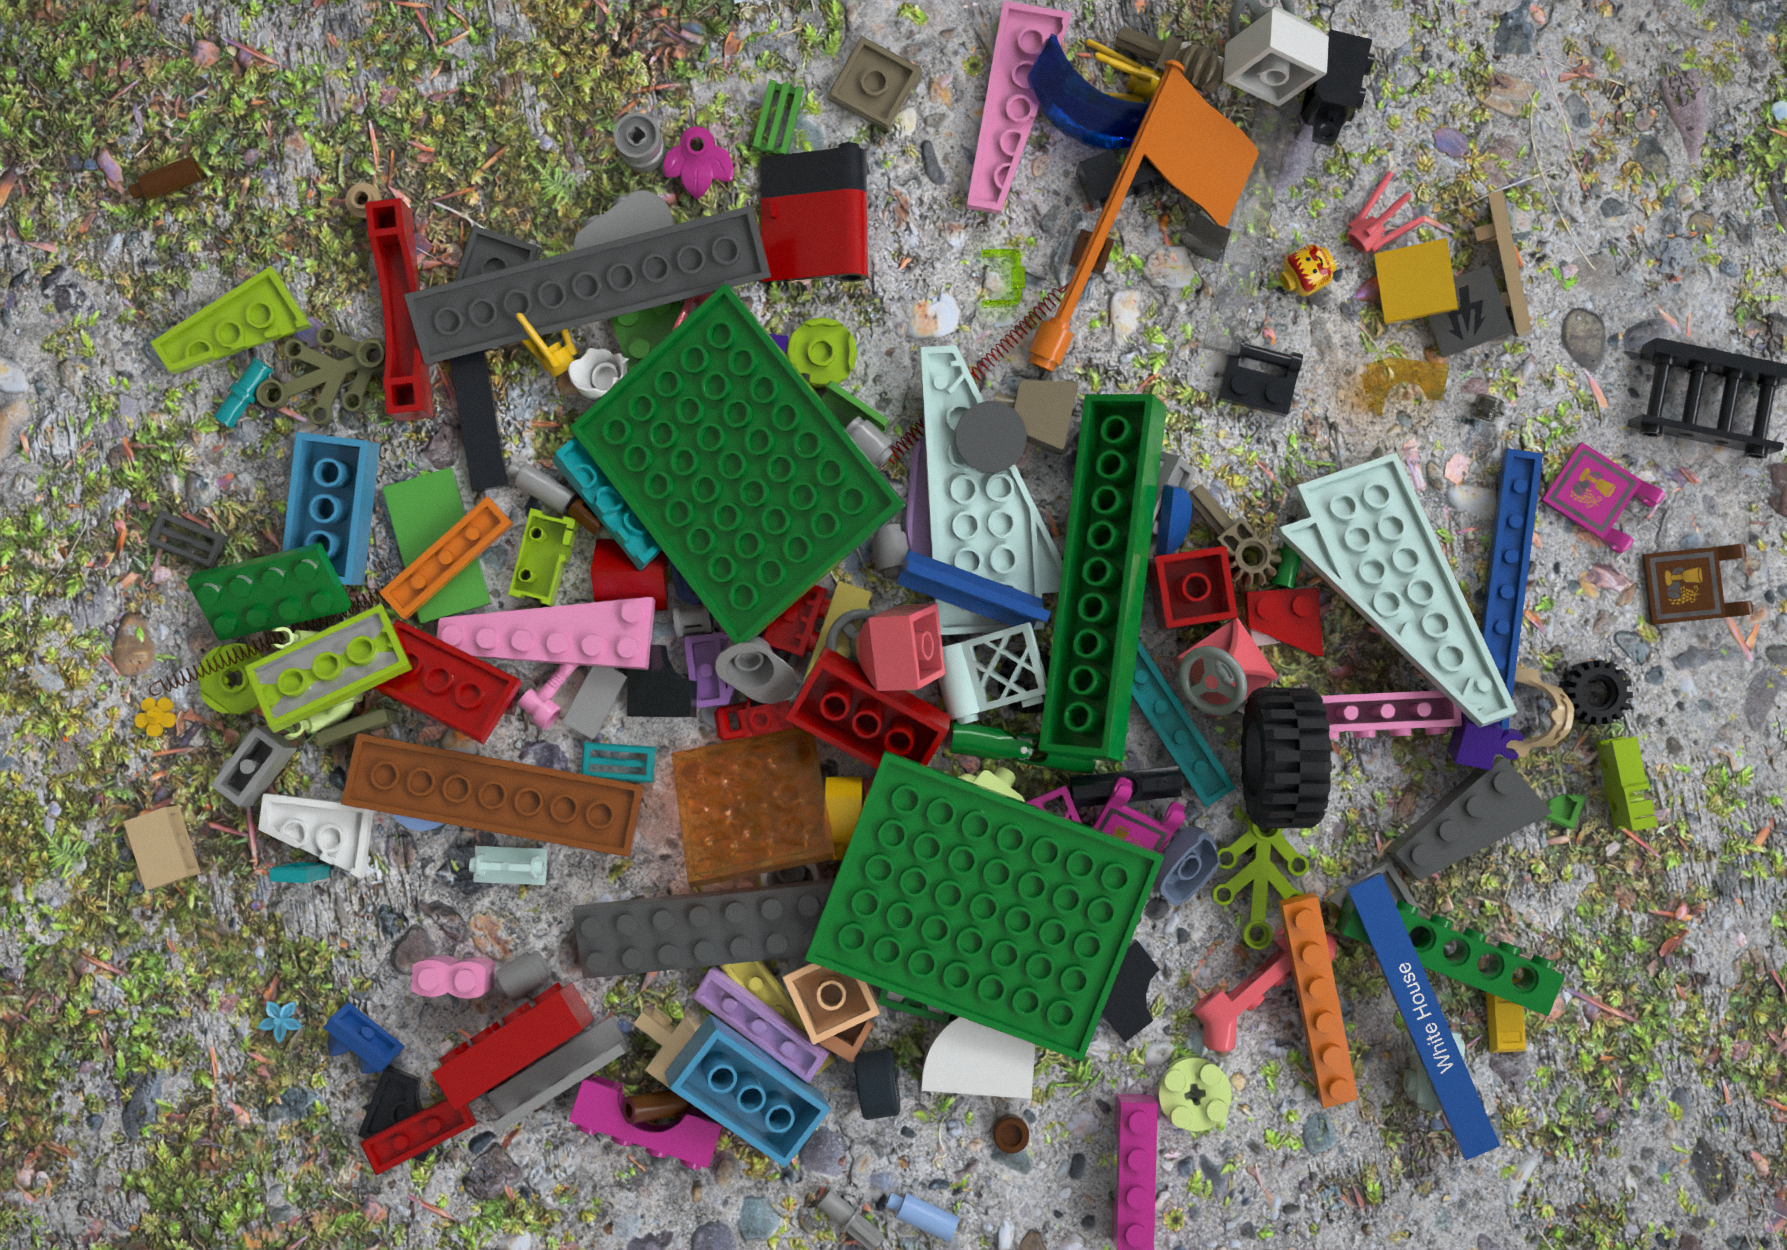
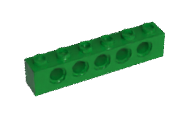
[1334,895,1565,1017]

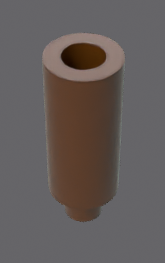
[128,156,204,200]
[622,1089,694,1124]

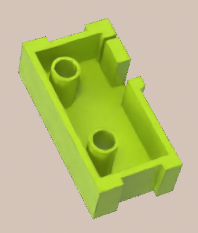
[508,508,579,606]
[1595,736,1658,831]

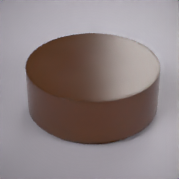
[992,1114,1029,1154]

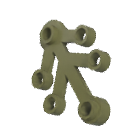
[256,325,386,427]

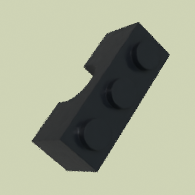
[1076,149,1170,211]

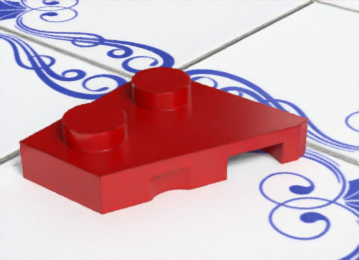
[1244,588,1323,657]

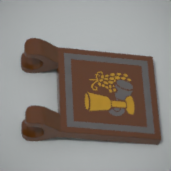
[1642,544,1754,625]

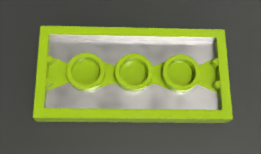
[244,604,412,733]

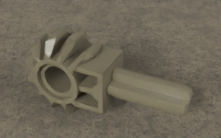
[1115,27,1224,93]
[1189,484,1281,588]

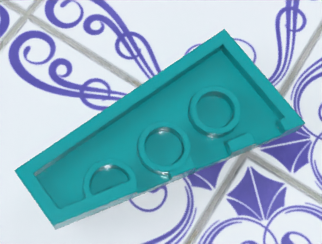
[552,436,662,571]

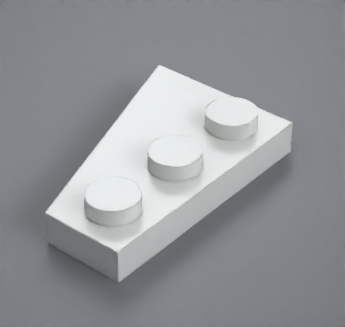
[258,793,374,879]

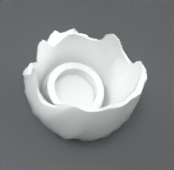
[568,348,629,401]

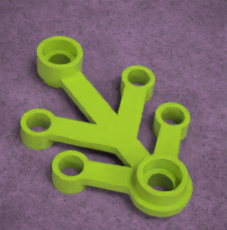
[1211,817,1309,950]

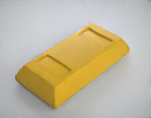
[1485,978,1527,1053]

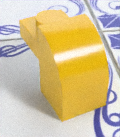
[825,776,863,860]

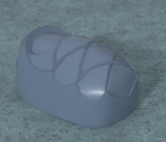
[1153,826,1221,905]

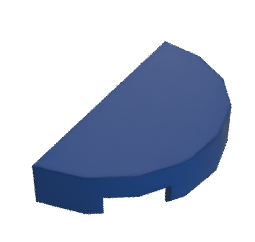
[1156,484,1192,555]

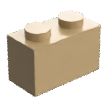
[123,806,201,891]

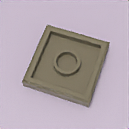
[827,35,923,133]

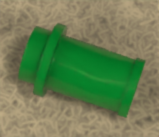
[1272,542,1302,589]

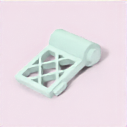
[938,622,1047,725]

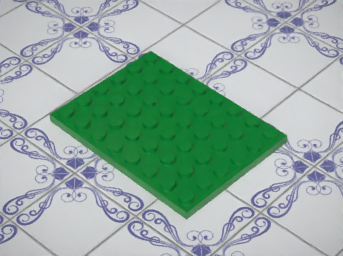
[569,283,906,644]
[805,750,1164,1062]

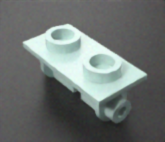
[469,846,548,885]

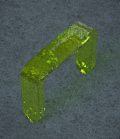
[981,249,1026,308]

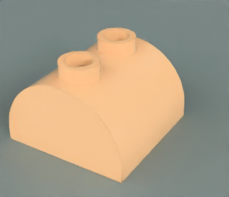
[783,963,880,1045]

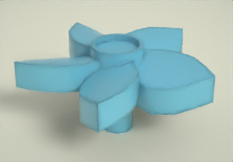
[257,1001,303,1043]

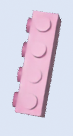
[1321,690,1462,739]

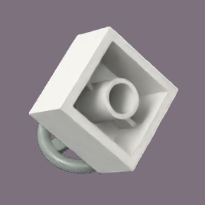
[1223,0,1329,107]

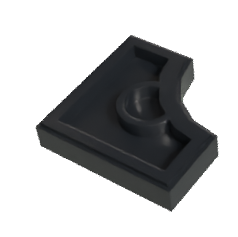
[627,645,697,718]
[1102,939,1160,1043]
[357,1065,433,1163]

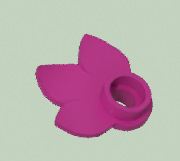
[663,126,734,199]

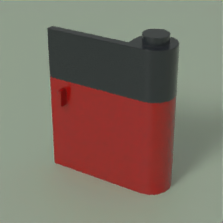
[761,142,868,283]

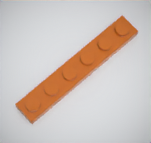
[1278,892,1358,1108]

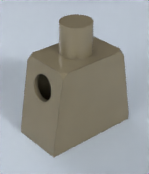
[993,380,1078,455]

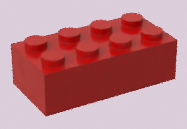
[785,646,951,770]
[432,982,594,1111]

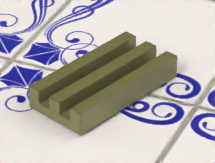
[316,708,399,747]

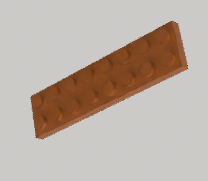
[341,733,644,857]

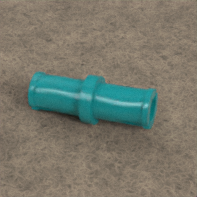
[213,357,274,428]

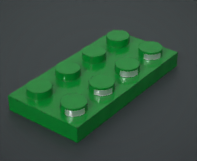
[186,542,352,641]

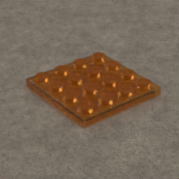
[671,727,837,888]

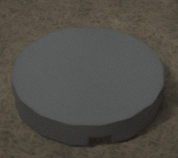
[954,401,1027,474]

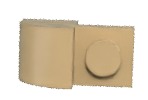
[634,1007,696,1088]

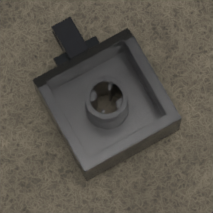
[1300,29,1374,146]

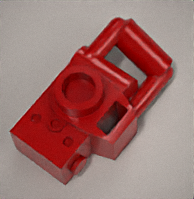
[714,697,795,741]

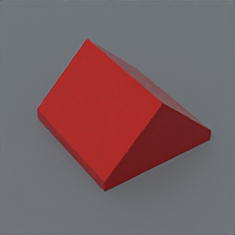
[590,539,668,611]

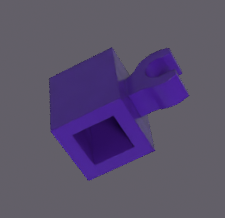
[1447,711,1524,770]

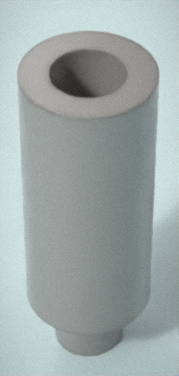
[506,462,577,515]

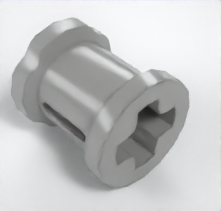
[673,603,714,638]

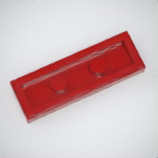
[360,1098,478,1176]

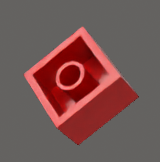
[1148,546,1238,630]

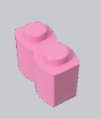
[411,955,495,999]

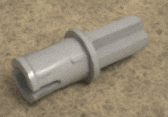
[816,1187,883,1250]

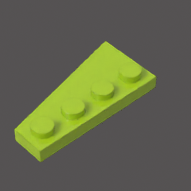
[150,265,313,374]

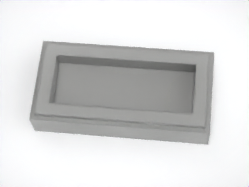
[562,666,628,740]

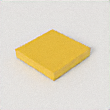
[1374,238,1459,325]

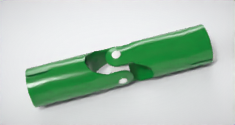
[950,721,1096,774]

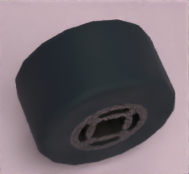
[855,1049,900,1120]

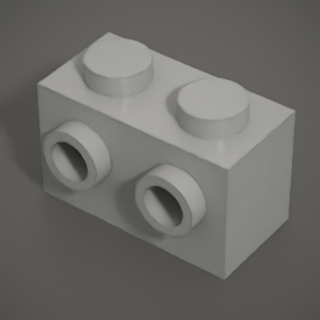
[210,726,298,807]

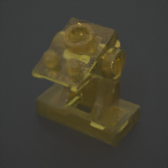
[1361,357,1450,416]

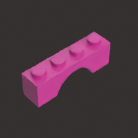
[568,1074,723,1170]
[1111,1093,1158,1250]

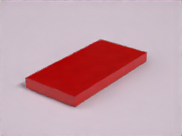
[371,619,522,745]

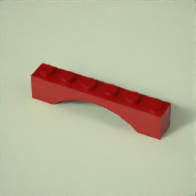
[365,198,434,422]

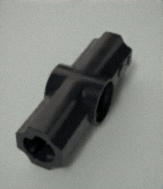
[1069,765,1182,808]

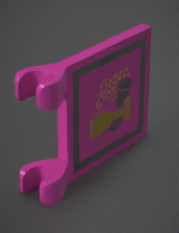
[1541,442,1665,554]
[1092,777,1185,853]

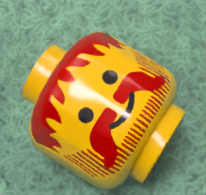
[1280,244,1336,297]

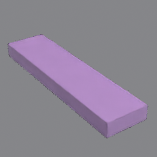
[692,966,831,1084]

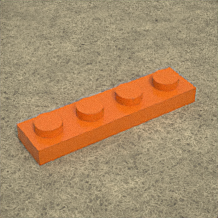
[379,496,514,620]

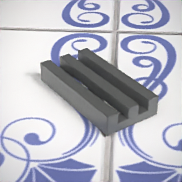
[146,510,230,569]

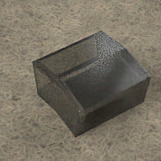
[1179,213,1232,262]

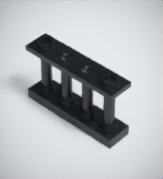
[1627,337,1787,459]

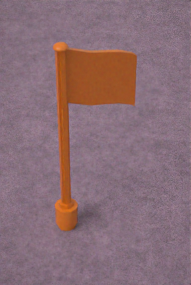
[1027,60,1259,373]

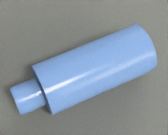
[885,1192,959,1242]

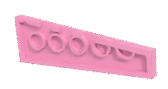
[966,0,1072,215]
[436,597,656,670]

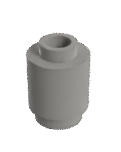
[846,416,894,469]
[871,524,909,579]
[494,950,551,1002]

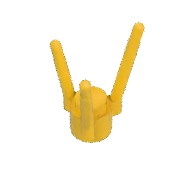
[1086,39,1161,105]
[516,313,578,378]

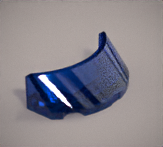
[1027,33,1151,150]

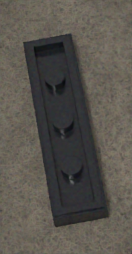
[449,350,509,493]

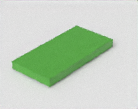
[382,467,492,624]

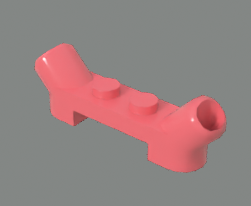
[1192,927,1337,1052]

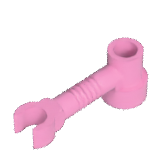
[518,664,580,730]

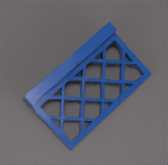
[895,550,1051,629]

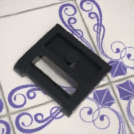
[1217,337,1303,417]

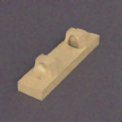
[1474,190,1532,337]

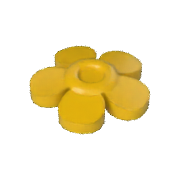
[134,697,177,737]

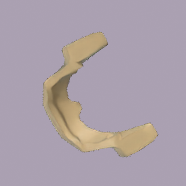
[1506,668,1574,758]

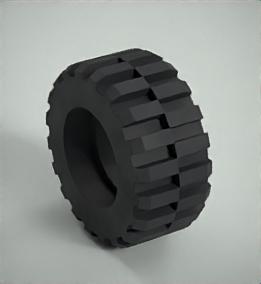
[1241,687,1332,828]

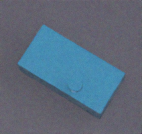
[282,432,380,585]
[664,1014,831,1168]

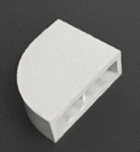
[921,1014,1035,1099]

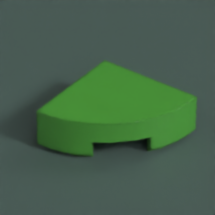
[1542,794,1586,830]

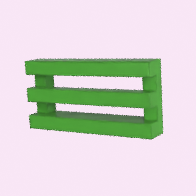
[752,79,804,155]

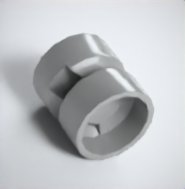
[613,112,666,173]

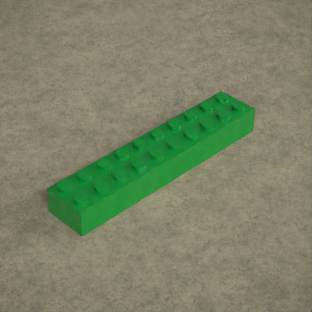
[1038,394,1167,763]

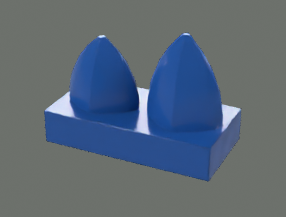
[323,1002,405,1074]

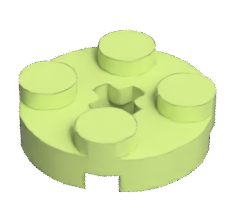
[1157,1055,1232,1132]

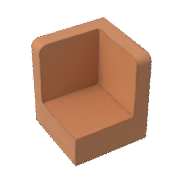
[820,1018,874,1063]

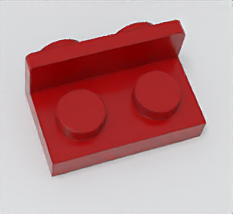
[763,585,832,659]

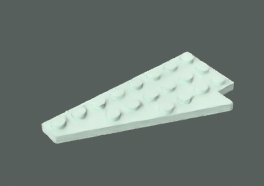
[919,345,1063,635]
[1278,452,1517,728]

